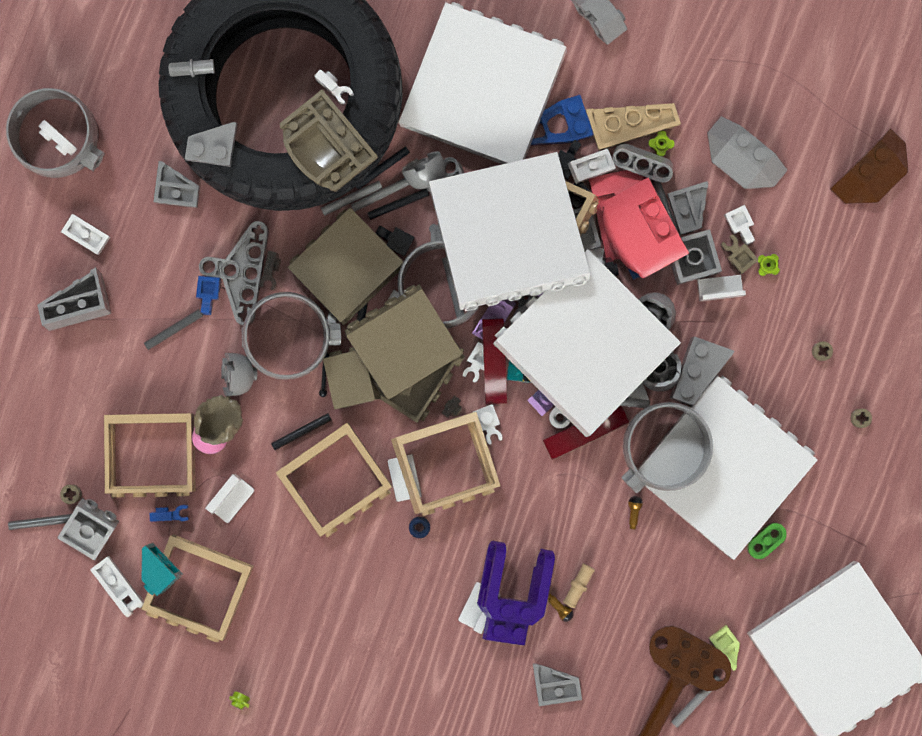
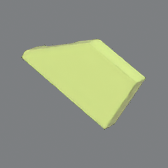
[709,625,740,671]

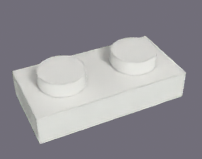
[568,149,616,184]
[61,214,110,255]

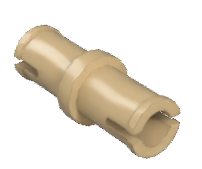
[563,563,595,608]

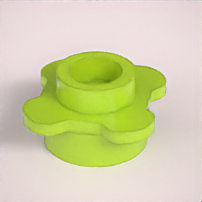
[649,131,675,156]
[758,254,780,276]
[229,691,250,710]

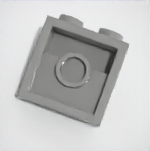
[57,498,119,561]

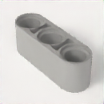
[613,143,674,183]

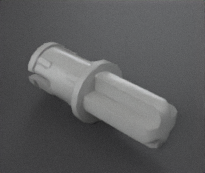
[168,59,215,77]

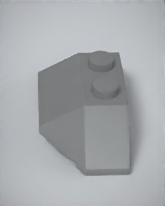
[707,116,787,189]

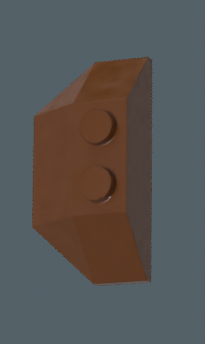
[830,128,908,204]

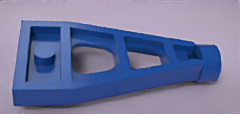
[530,95,594,146]

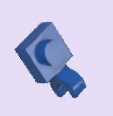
[196,276,221,315]
[149,505,189,522]

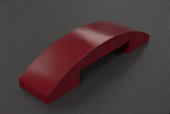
[482,318,507,404]
[543,405,629,460]

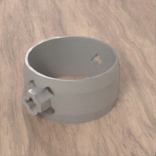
[6,88,105,178]
[398,229,480,329]
[241,292,341,380]
[621,402,713,493]

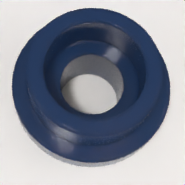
[409,517,430,538]

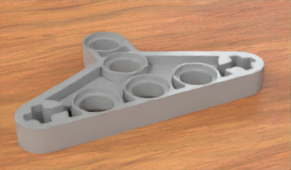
[199,221,269,325]

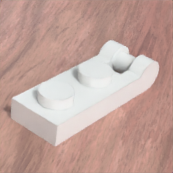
[90,556,144,617]

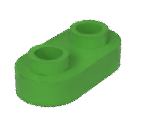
[747,523,787,559]

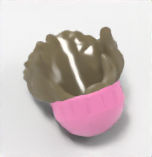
[192,395,243,454]

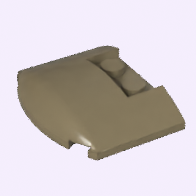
[280,90,378,192]

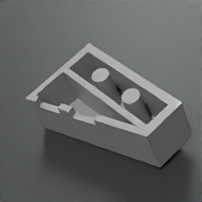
[37,267,111,331]
[670,336,735,406]

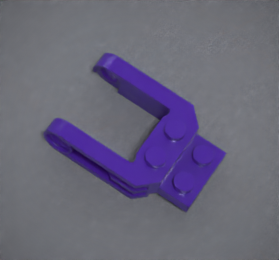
[477,541,555,646]

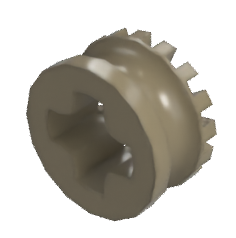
[812,342,833,361]
[850,409,872,428]
[60,484,82,504]

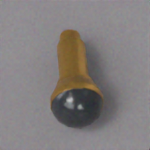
[628,496,643,529]
[547,593,574,622]

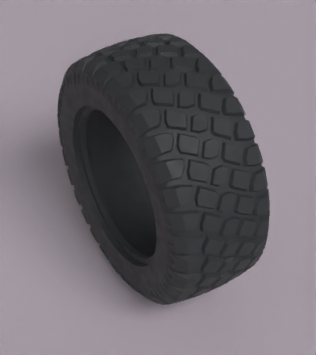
[158,0,402,211]

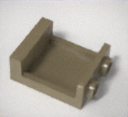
[323,347,381,409]

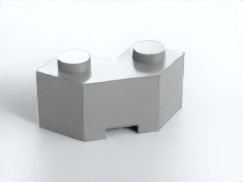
[571,0,627,45]

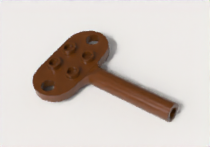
[638,626,731,736]

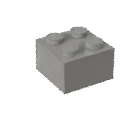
[671,229,722,285]

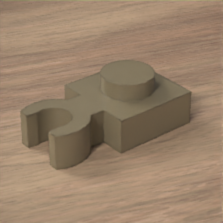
[720,235,759,274]

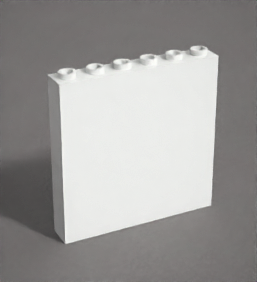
[399,2,567,164]
[429,152,590,311]
[493,249,681,437]
[637,376,817,560]
[747,561,922,736]

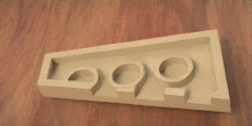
[586,103,681,151]

